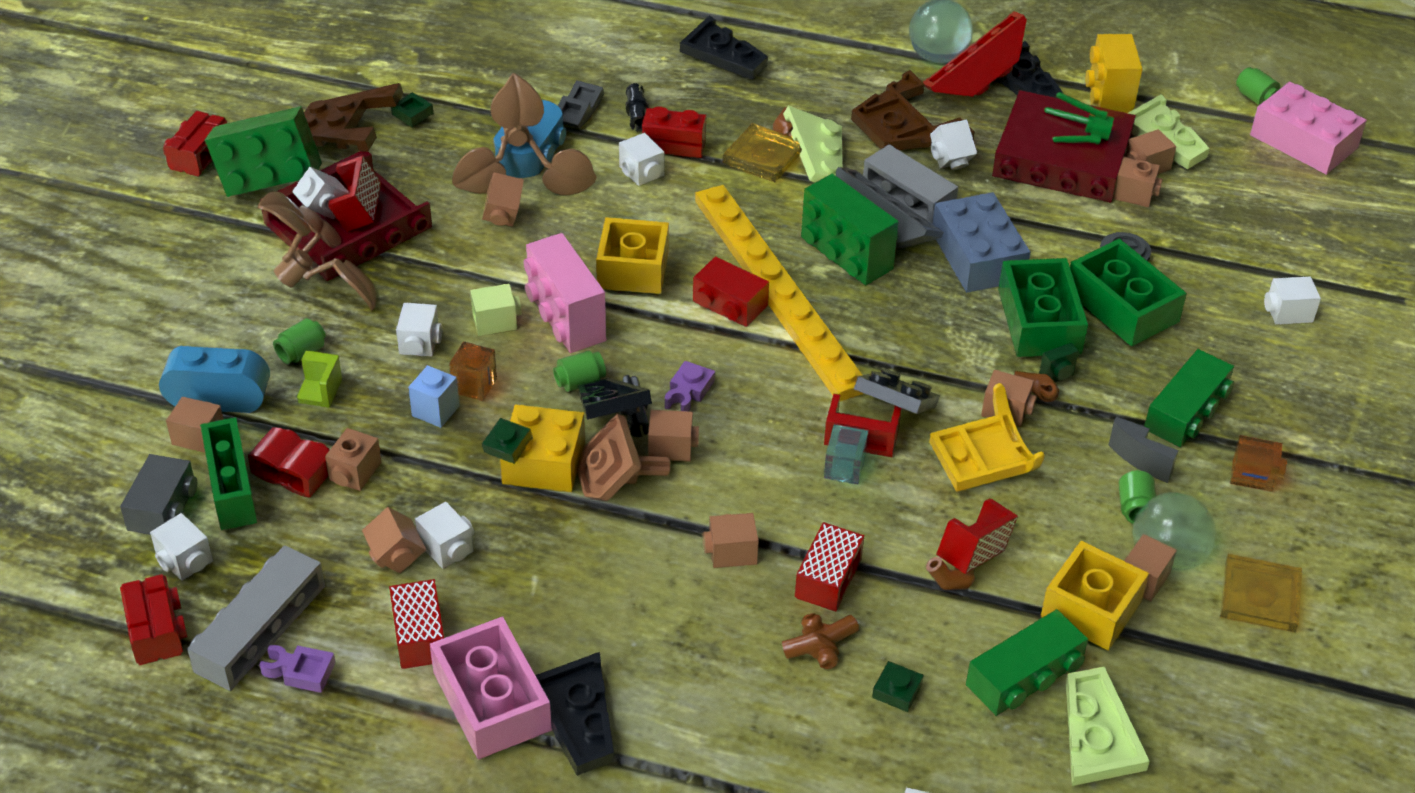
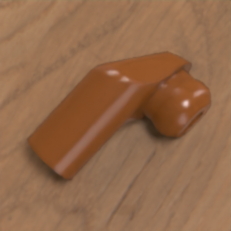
[773,107,793,142]
[1014,371,1059,402]
[926,557,975,590]
[801,613,859,644]
[782,632,839,669]

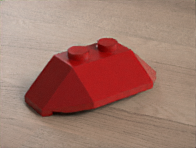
[923,11,1027,97]

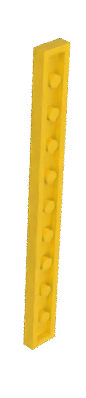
[695,185,865,401]

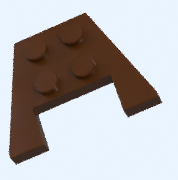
[851,70,975,150]
[304,83,404,151]

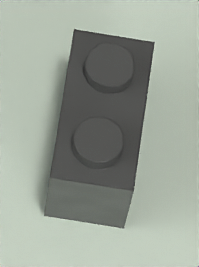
[120,454,198,535]

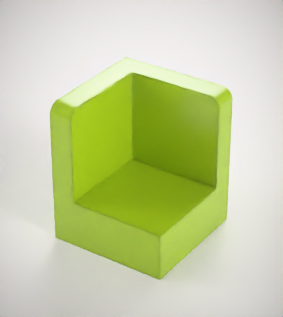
[297,350,342,408]

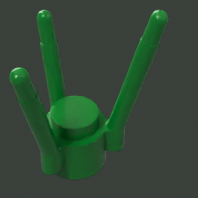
[1044,92,1114,144]

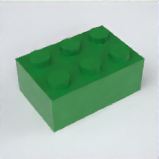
[205,106,322,197]
[801,173,899,286]
[1070,238,1187,347]
[998,258,1088,357]

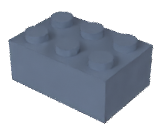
[932,192,1031,293]

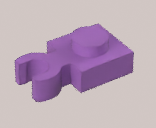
[665,361,715,412]
[260,645,336,693]

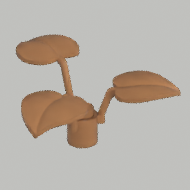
[452,73,597,195]
[257,191,376,311]

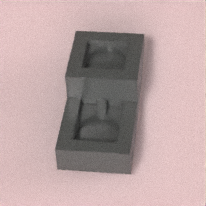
[558,80,604,129]
[1108,417,1179,483]

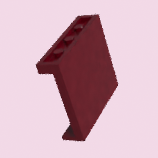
[992,90,1136,203]
[260,151,432,281]

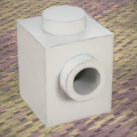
[930,120,977,170]
[619,133,664,186]
[292,167,349,220]
[1264,277,1321,324]
[396,303,442,356]
[415,502,474,569]
[150,513,213,581]

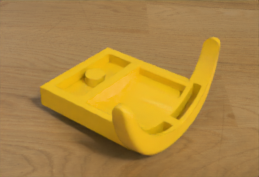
[929,383,1045,492]

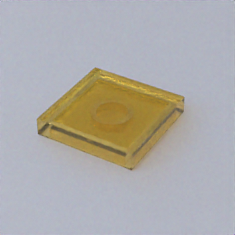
[723,123,802,183]
[1220,554,1302,633]

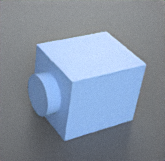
[408,365,460,428]

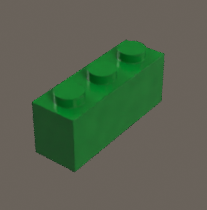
[1144,349,1235,448]
[200,417,257,531]
[966,609,1088,716]

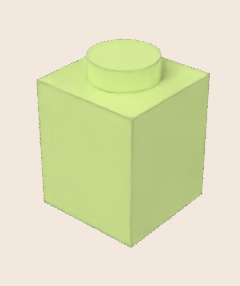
[470,284,522,336]

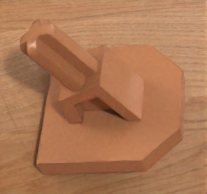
[577,413,670,501]

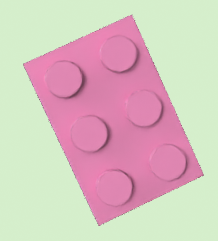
[1250,82,1367,175]
[523,233,606,353]
[430,616,552,760]

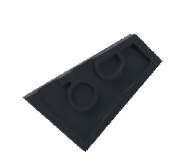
[680,15,768,80]
[996,41,1063,98]
[578,378,652,420]
[535,652,614,776]

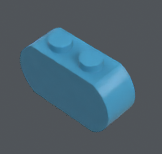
[494,100,566,178]
[159,346,270,413]

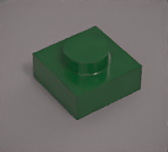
[391,92,434,127]
[1039,343,1079,382]
[482,418,533,464]
[872,661,924,712]

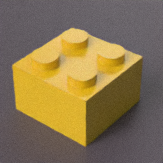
[1085,34,1143,113]
[596,217,669,294]
[500,404,585,493]
[1040,540,1149,651]

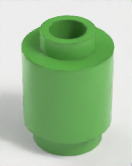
[1236,67,1280,105]
[273,318,326,364]
[553,350,606,392]
[1118,470,1158,524]

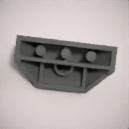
[835,167,944,249]

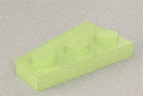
[1129,94,1210,170]
[783,105,843,182]
[1066,667,1150,786]

